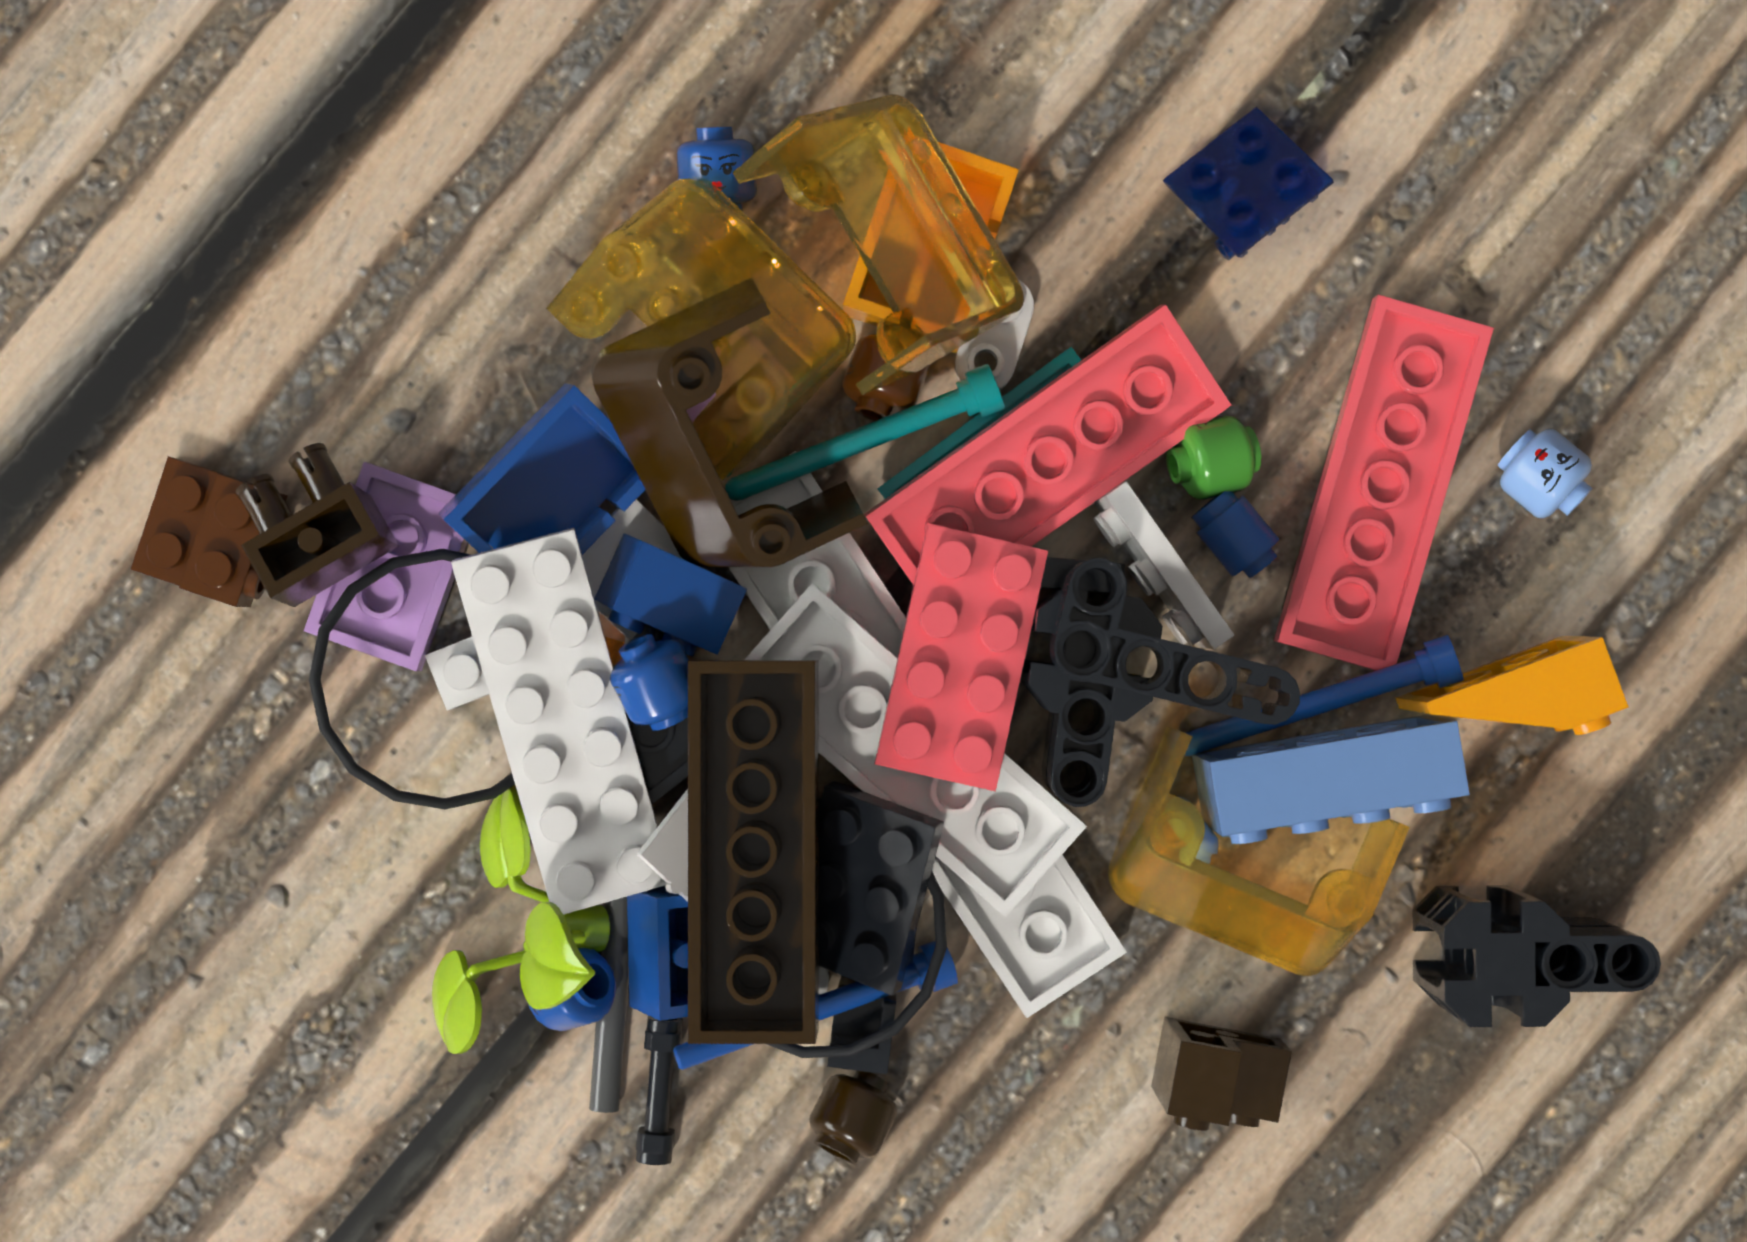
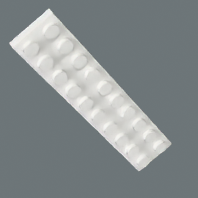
[729,451,1127,1018]

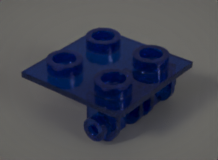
[1163,107,1334,260]

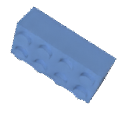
[1192,715,1470,844]

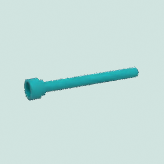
[725,363,1005,501]

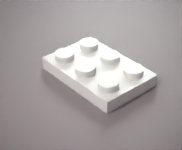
[1093,481,1234,650]

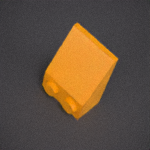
[1396,636,1629,735]

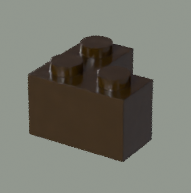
[1151,1017,1292,1131]

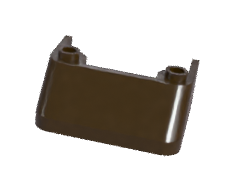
[591,277,868,567]

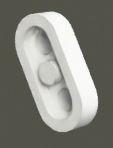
[955,276,1034,391]

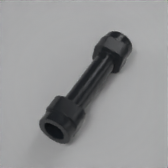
[636,1016,683,1165]

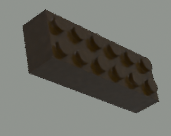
[688,660,819,1044]

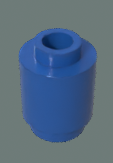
[1191,491,1279,578]

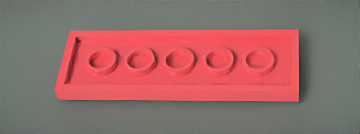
[1274,294,1494,671]
[864,305,1232,586]

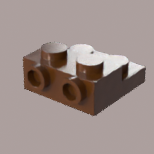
[131,456,288,607]

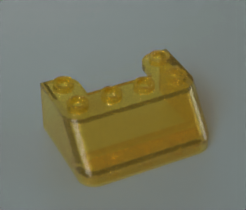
[546,177,856,481]

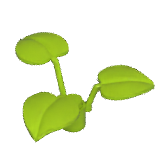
[432,785,610,1054]

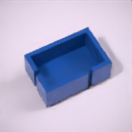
[438,383,646,555]

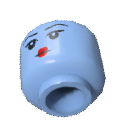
[1498,429,1593,518]

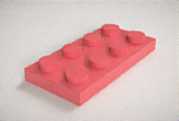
[874,523,1048,792]

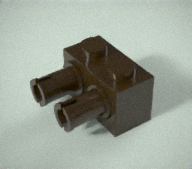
[235,443,399,607]

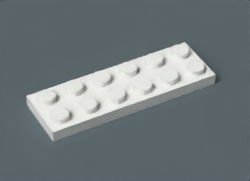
[451,528,667,915]
[744,583,1087,918]

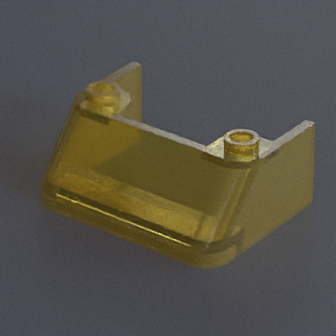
[733,94,1024,395]
[1108,727,1410,976]

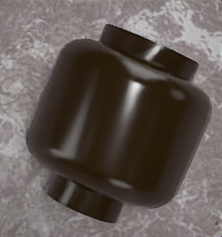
[809,1071,897,1165]

